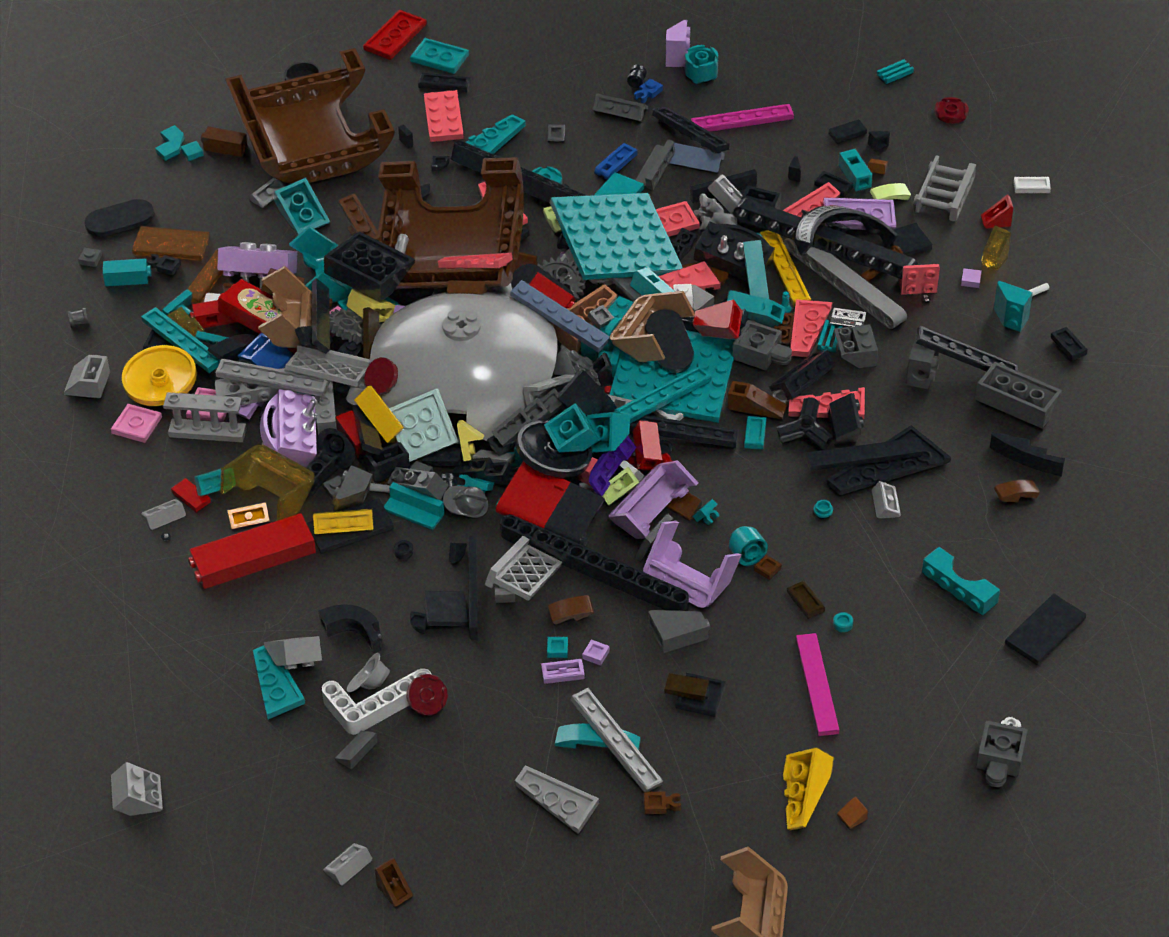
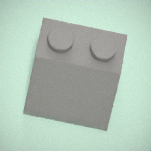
[264,636,322,669]

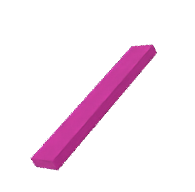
[691,104,794,132]
[796,633,839,736]

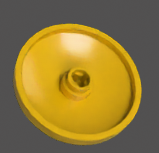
[122,345,197,406]

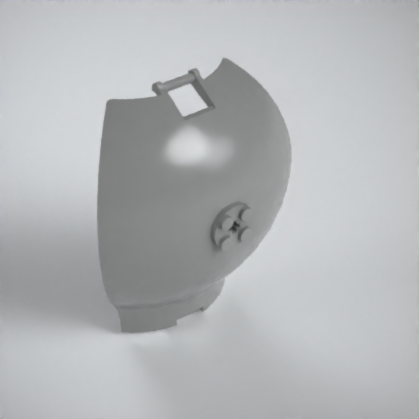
[370,283,557,444]

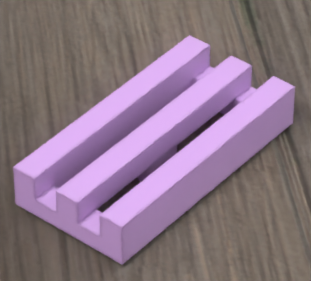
[541,659,585,684]

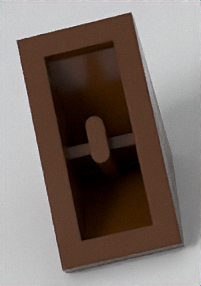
[375,858,413,907]

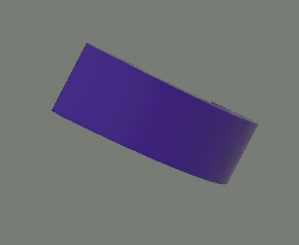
[589,436,636,496]

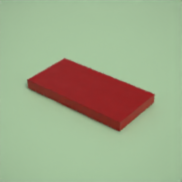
[363,10,427,60]

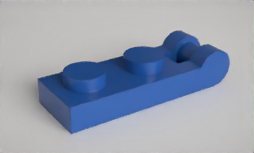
[594,143,637,180]

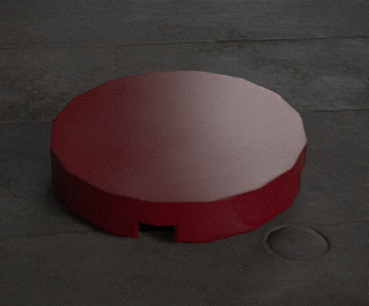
[935,97,969,124]
[364,357,398,395]
[407,674,448,715]

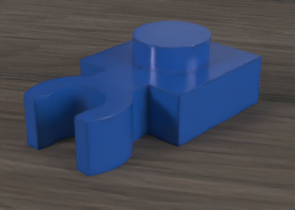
[634,79,663,103]

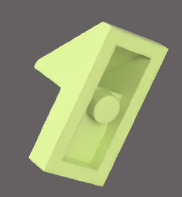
[602,467,640,505]

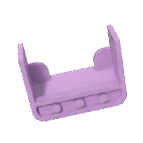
[608,460,698,539]
[643,521,741,608]

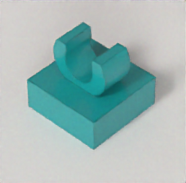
[692,499,719,525]

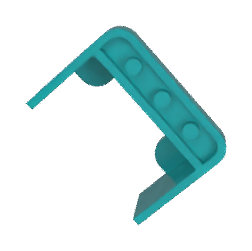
[289,226,354,303]

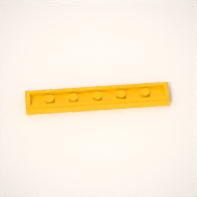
[760,231,811,307]

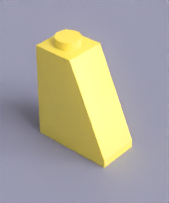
[346,289,395,322]

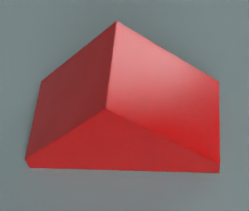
[981,194,1013,228]

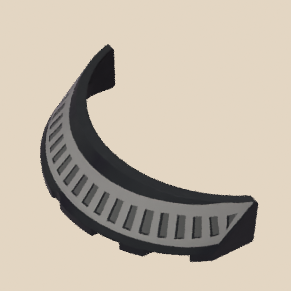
[794,205,898,255]

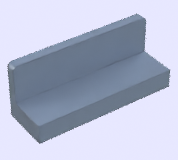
[669,143,725,173]

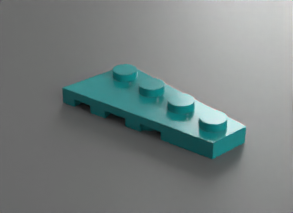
[466,114,526,154]
[253,645,305,719]

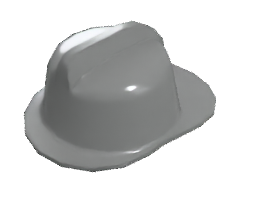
[347,653,390,692]

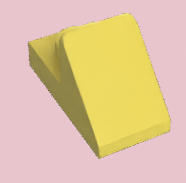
[457,420,484,461]

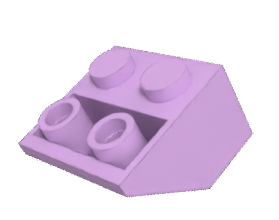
[666,20,690,67]

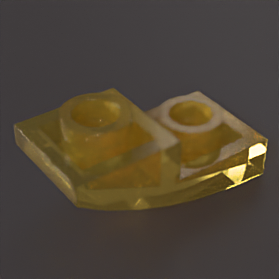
[167,307,204,337]

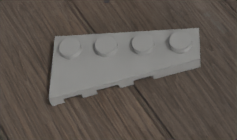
[515,765,599,834]

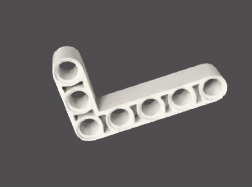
[322,669,431,735]

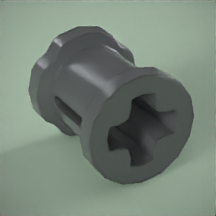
[67,308,89,327]

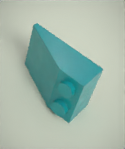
[273,178,330,235]

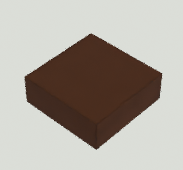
[754,555,782,580]

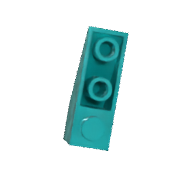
[727,290,786,328]

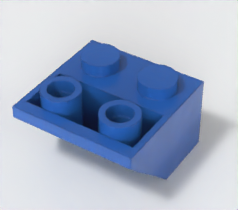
[238,333,293,369]

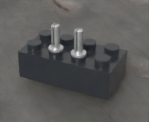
[694,221,775,282]

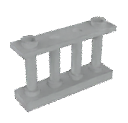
[914,155,976,222]
[163,392,247,442]

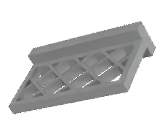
[285,343,370,387]
[485,536,562,601]

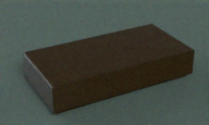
[787,581,825,619]
[664,673,709,701]

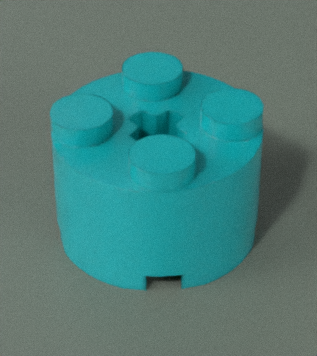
[685,45,718,84]

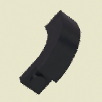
[318,604,382,653]

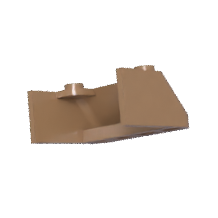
[258,266,312,348]
[610,291,695,362]
[711,847,788,937]

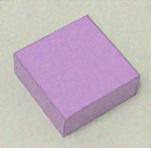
[961,269,981,288]
[582,640,610,665]

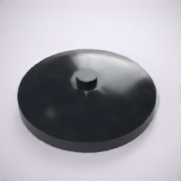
[516,420,592,478]

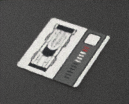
[830,308,866,326]

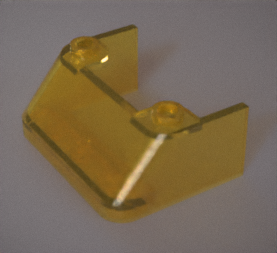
[220,445,314,521]

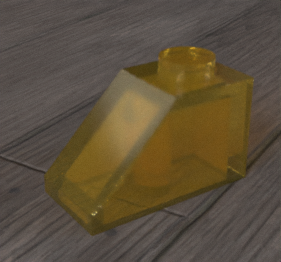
[982,226,1011,271]

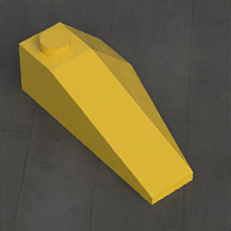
[783,748,834,831]

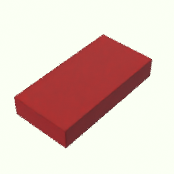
[171,478,211,513]

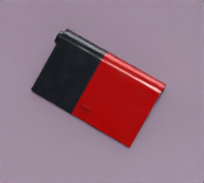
[496,461,605,546]

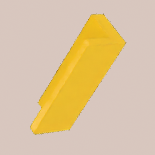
[354,386,404,443]
[313,509,373,534]

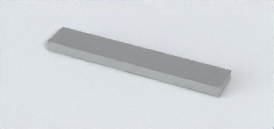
[215,359,329,397]
[570,688,663,792]

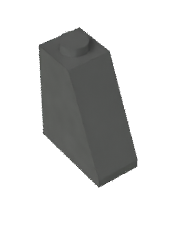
[648,610,711,653]

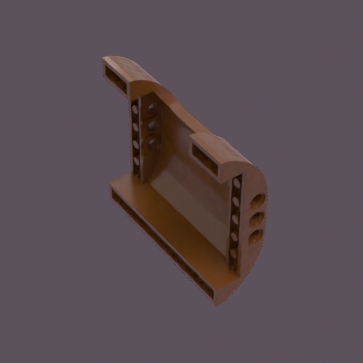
[225,48,395,183]
[378,157,524,289]

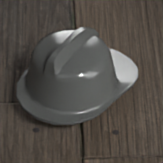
[443,486,488,518]

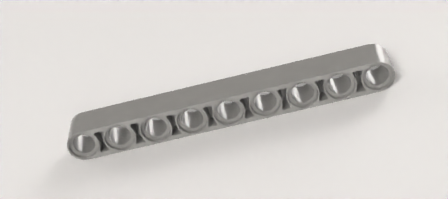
[784,238,907,329]

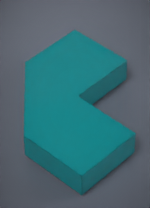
[155,125,184,161]

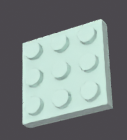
[389,389,459,462]

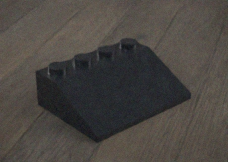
[324,231,415,302]

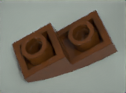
[774,313,794,345]
[994,480,1040,502]
[548,595,594,625]

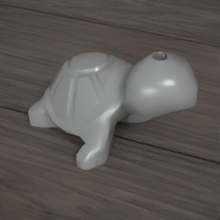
[693,193,737,230]

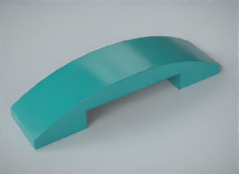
[555,724,641,750]

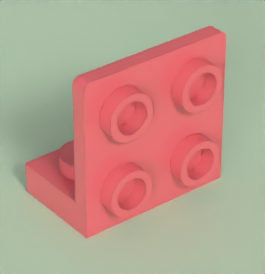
[898,264,940,295]

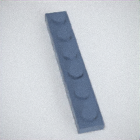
[510,280,610,353]

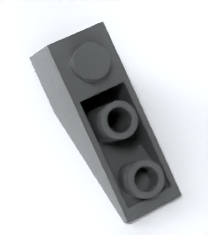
[387,467,448,500]

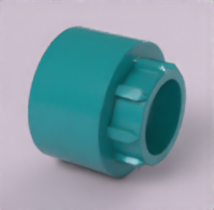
[729,526,768,566]

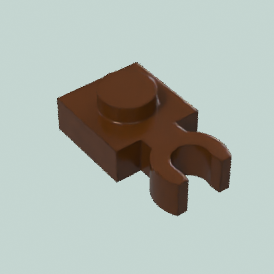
[644,791,681,814]

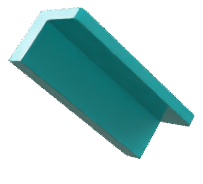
[384,482,444,530]

